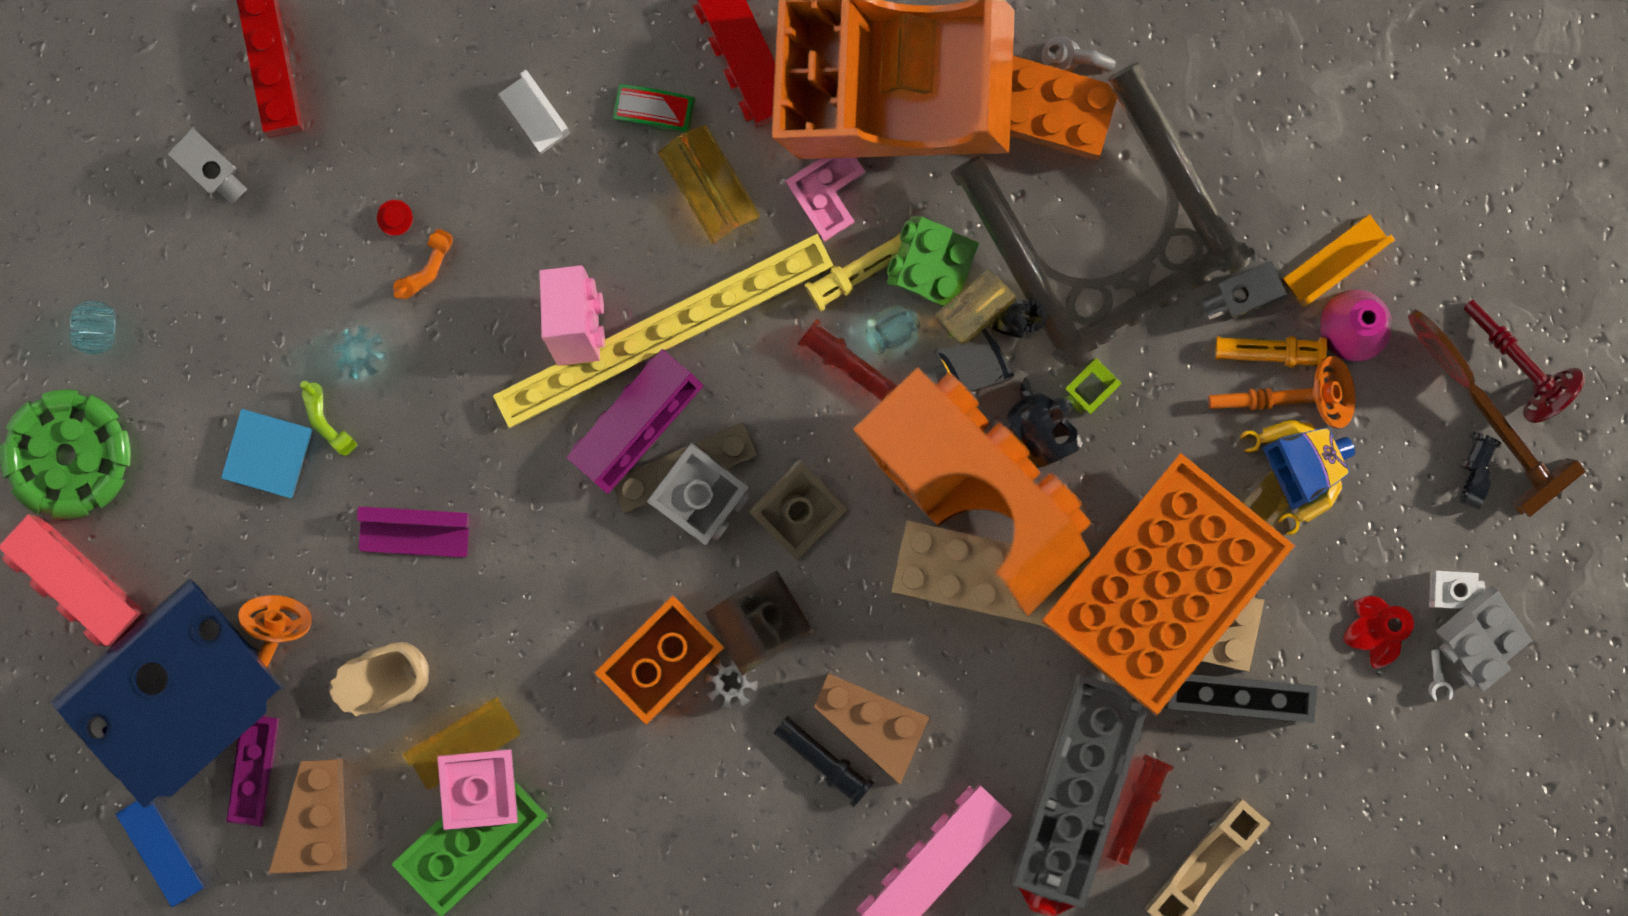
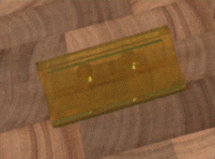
[657,125,760,244]
[403,697,521,789]

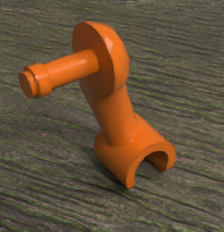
[393,229,453,299]

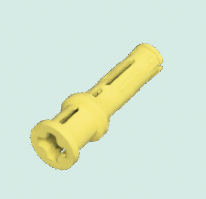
[804,233,902,312]

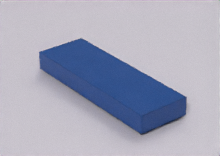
[116,801,205,907]

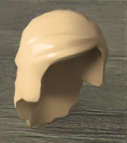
[330,642,429,716]

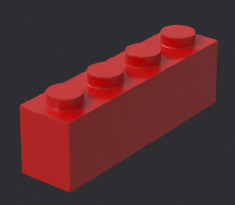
[236,0,304,138]
[692,0,776,128]

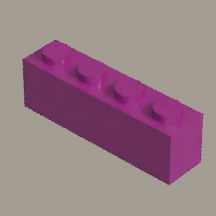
[566,349,704,494]

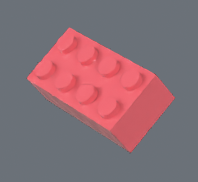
[0,515,148,647]

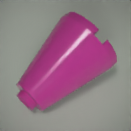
[1320,289,1392,361]

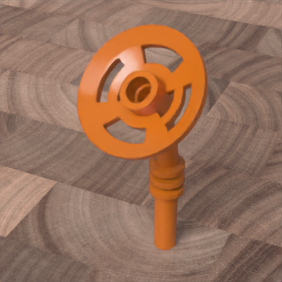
[1207,356,1355,429]
[238,595,312,668]

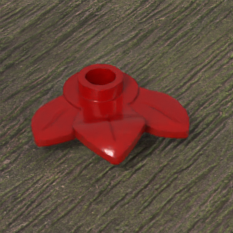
[1343,595,1414,668]

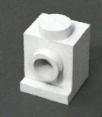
[1429,571,1485,609]

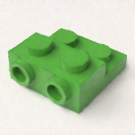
[886,216,979,310]

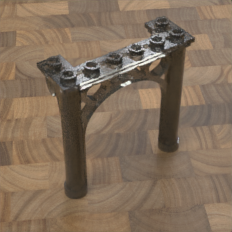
[950,62,1256,367]

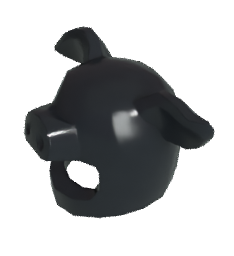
[1004,378,1083,468]

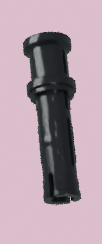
[773,716,875,807]

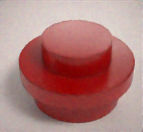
[377,200,413,236]

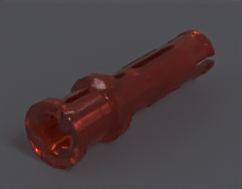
[798,319,897,402]
[1106,754,1175,866]

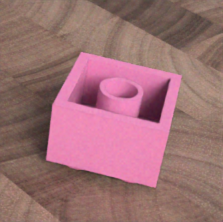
[540,265,605,366]

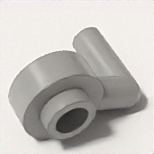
[1042,36,1116,72]

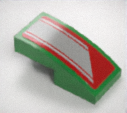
[613,84,696,133]

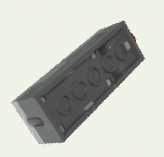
[1010,674,1148,916]

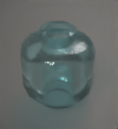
[865,304,921,358]

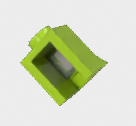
[1065,358,1122,414]

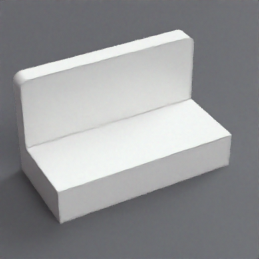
[499,70,570,154]

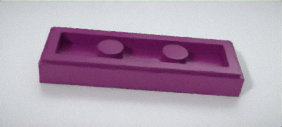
[226,716,279,827]

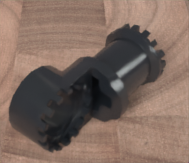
[992,300,1048,338]
[1459,431,1502,509]

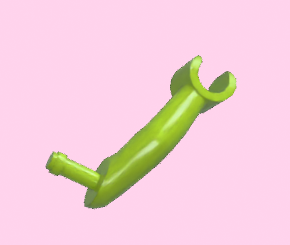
[300,381,357,456]

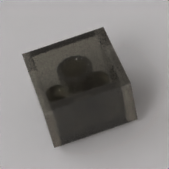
[705,571,815,676]

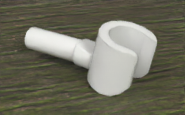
[1428,650,1453,702]

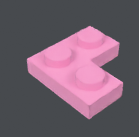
[785,158,866,243]

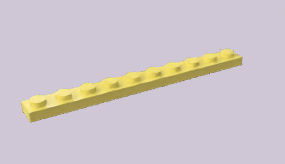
[493,234,834,429]

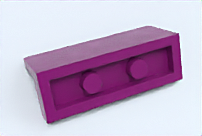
[357,506,470,558]

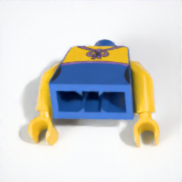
[1240,420,1355,535]

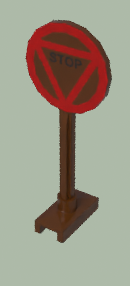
[1408,309,1586,517]

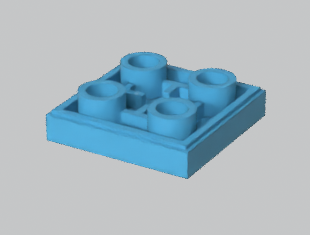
[221,409,313,499]

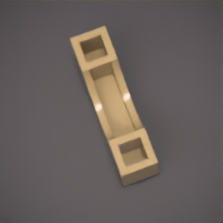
[1143,798,1271,916]

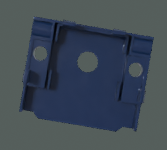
[50,578,285,808]

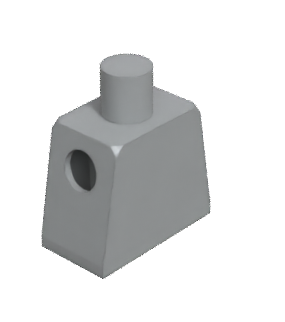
[168,128,247,205]

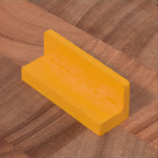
[1282,214,1395,308]

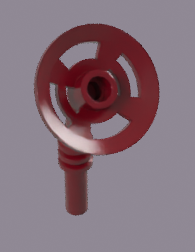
[1464,300,1585,423]

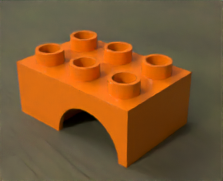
[772,0,1015,159]
[853,367,1091,617]

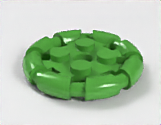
[0,389,131,520]

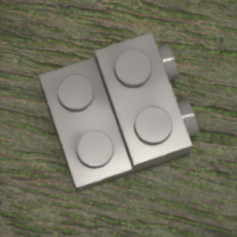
[647,442,751,545]
[1435,585,1533,692]

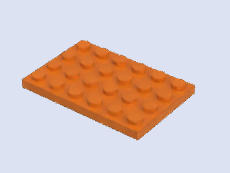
[1042,453,1295,716]

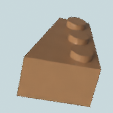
[814,673,929,784]
[268,759,347,874]

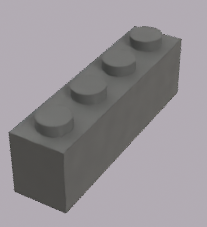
[1164,674,1318,723]

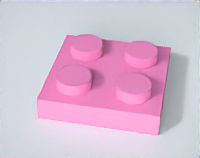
[437,749,518,830]

